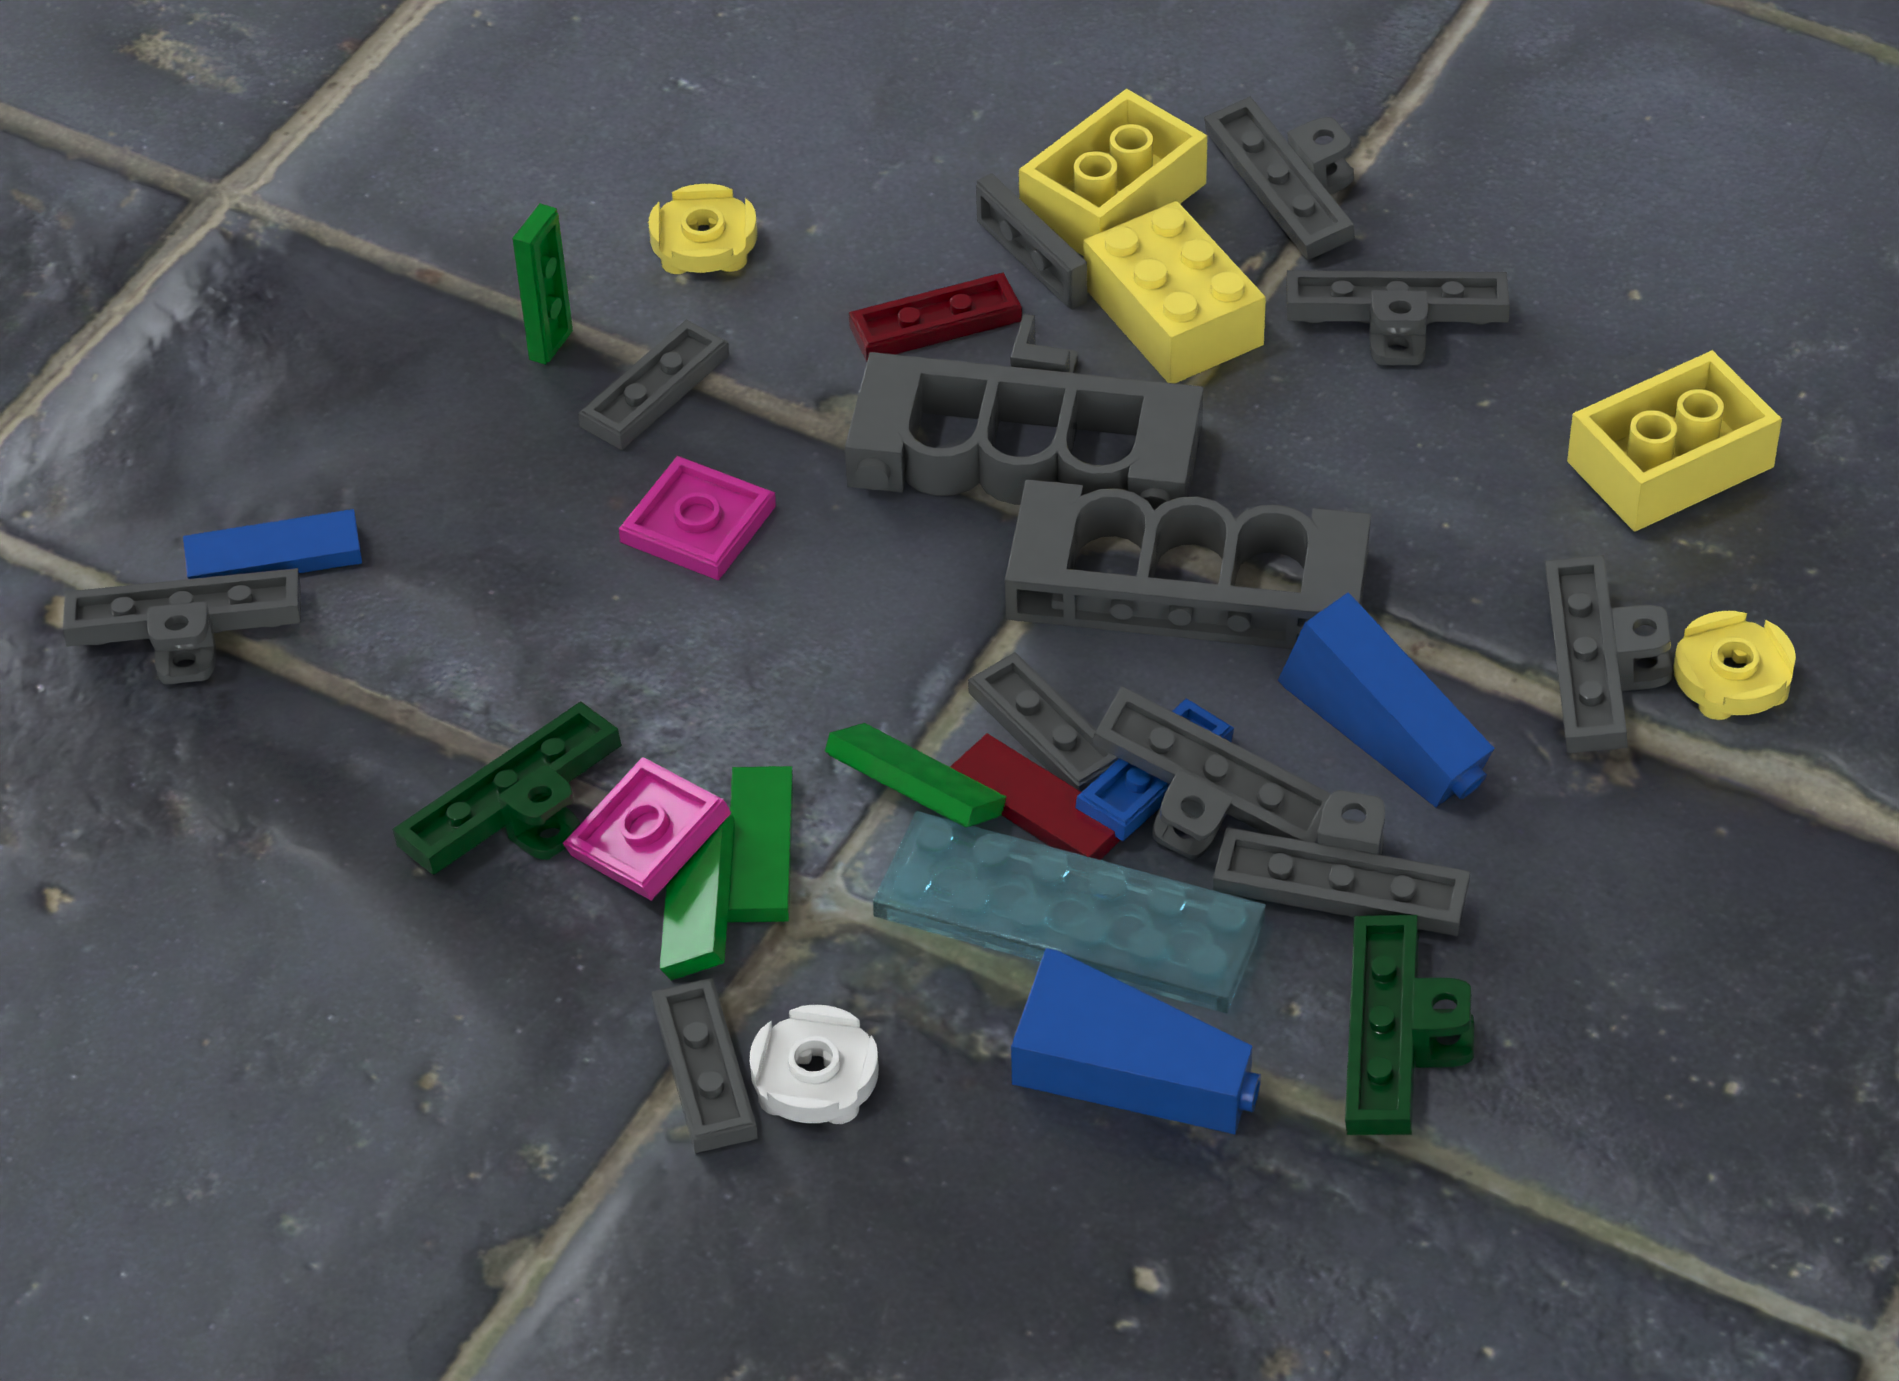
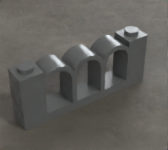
[845,352,1203,510]
[1005,479,1371,649]

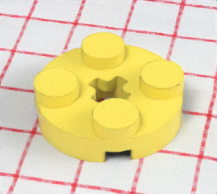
[648,184,757,274]
[1673,611,1796,720]

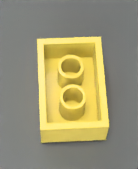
[1019,88,1208,256]
[1084,201,1266,383]
[1567,350,1782,532]

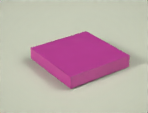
[619,456,776,581]
[563,757,732,901]

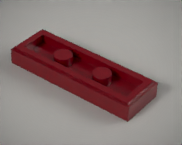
[849,272,1022,362]
[950,733,1121,871]

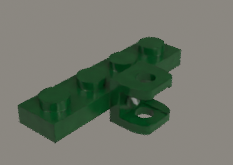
[392,701,622,875]
[1345,915,1475,1135]

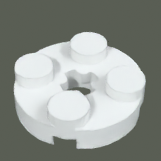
[750,1005,879,1124]

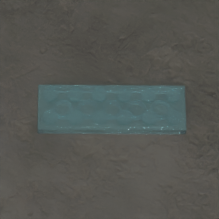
[873,811,1266,1014]

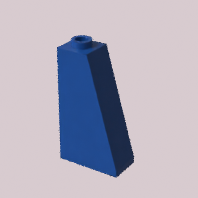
[1278,592,1495,807]
[1011,948,1261,1134]

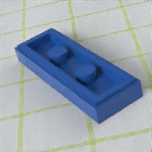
[183,509,362,579]
[1075,698,1234,841]

